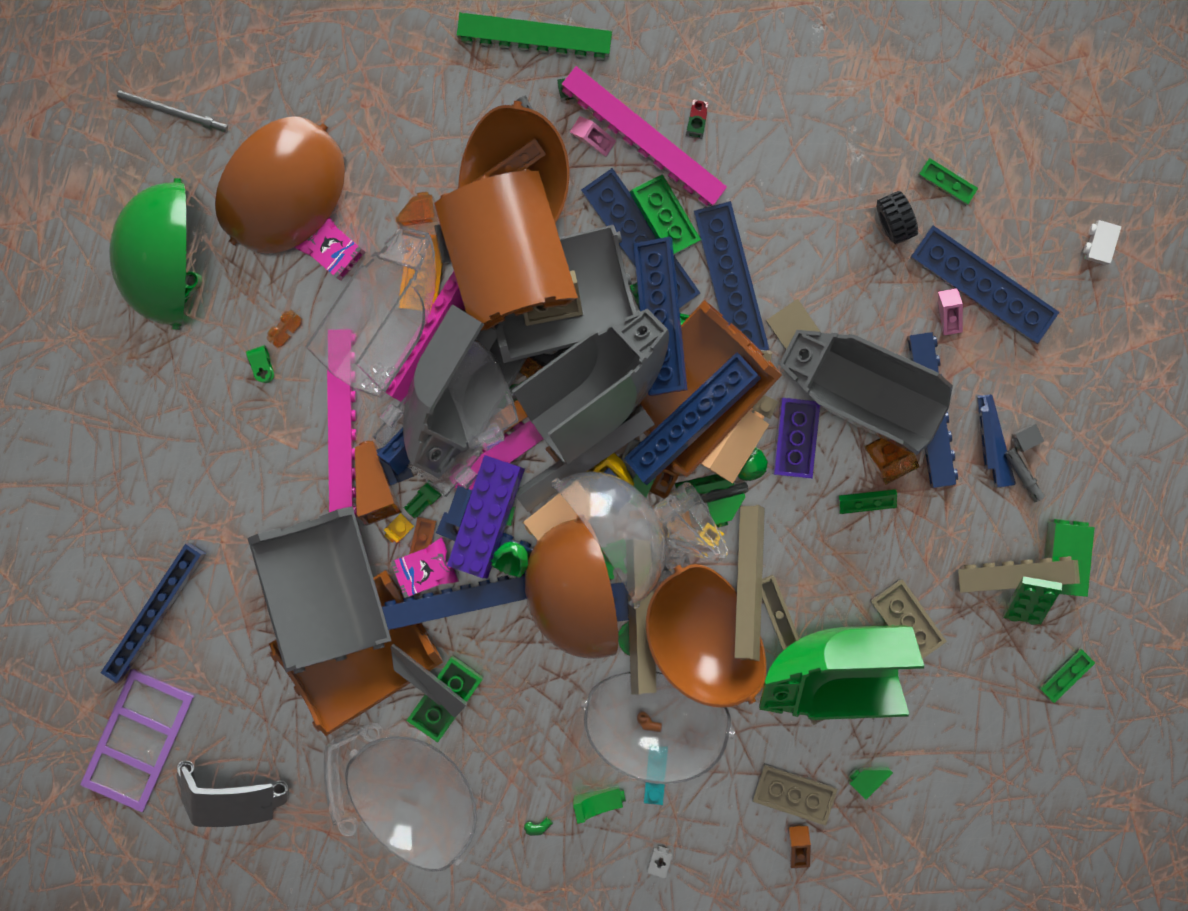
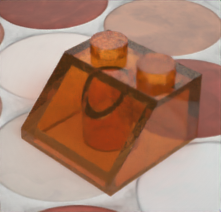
[396,192,438,226]
[864,438,919,485]

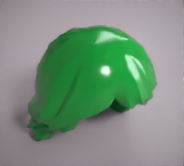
[737,447,768,481]
[491,542,528,578]

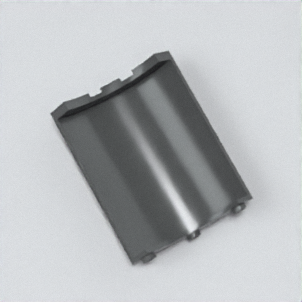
[495,225,640,363]
[248,506,391,674]

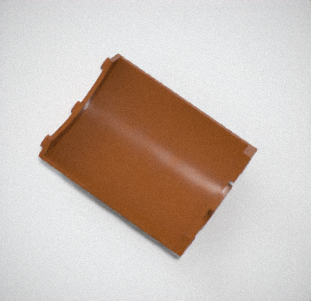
[434,169,578,330]
[638,300,782,477]
[269,570,443,736]

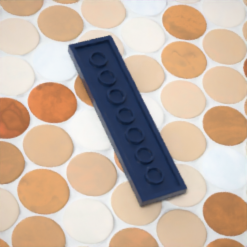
[581,168,701,308]
[693,201,770,351]
[910,225,1060,344]
[634,237,687,396]
[624,352,761,485]

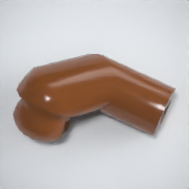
[637,711,662,732]

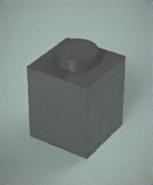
[1012,424,1044,452]

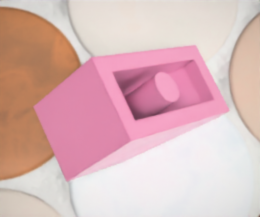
[570,116,616,157]
[938,289,963,335]

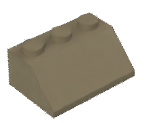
[524,270,583,326]

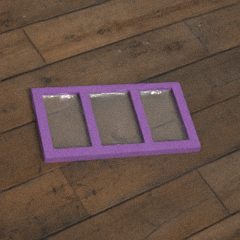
[80,669,194,812]

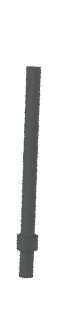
[117,90,228,132]

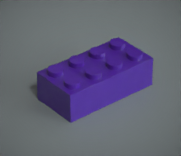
[772,398,820,479]

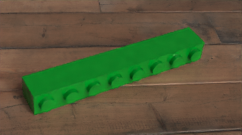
[457,12,612,60]

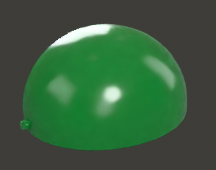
[109,178,186,330]

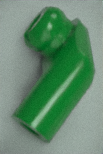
[524,817,553,836]

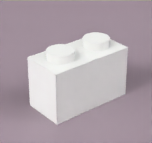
[1083,220,1121,265]

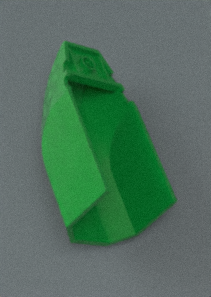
[759,625,924,720]

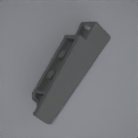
[391,644,467,718]

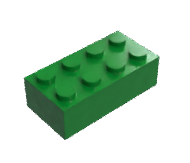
[406,655,484,743]

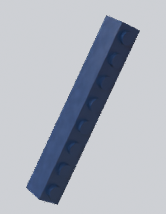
[907,332,958,488]
[100,543,206,683]
[382,571,526,630]

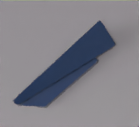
[977,394,1016,488]

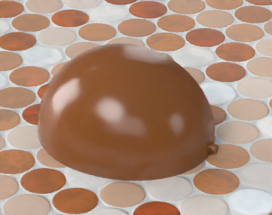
[458,101,569,223]
[215,117,345,253]
[525,514,618,659]
[646,564,766,707]

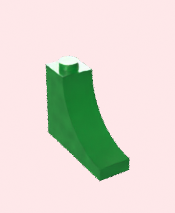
[573,786,626,824]

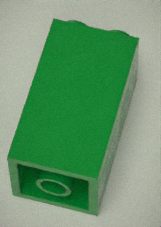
[1044,519,1095,597]

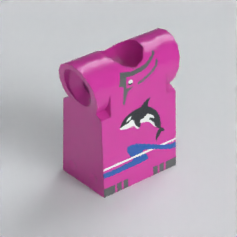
[294,217,365,281]
[391,537,459,598]

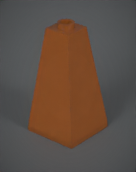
[355,441,402,526]

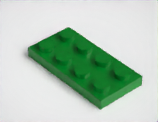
[630,174,701,255]
[1003,576,1062,625]

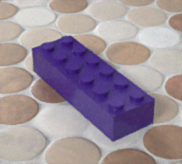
[447,455,525,579]

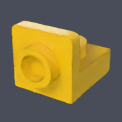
[384,513,415,543]

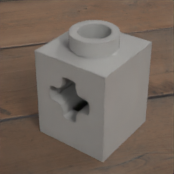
[647,846,672,879]

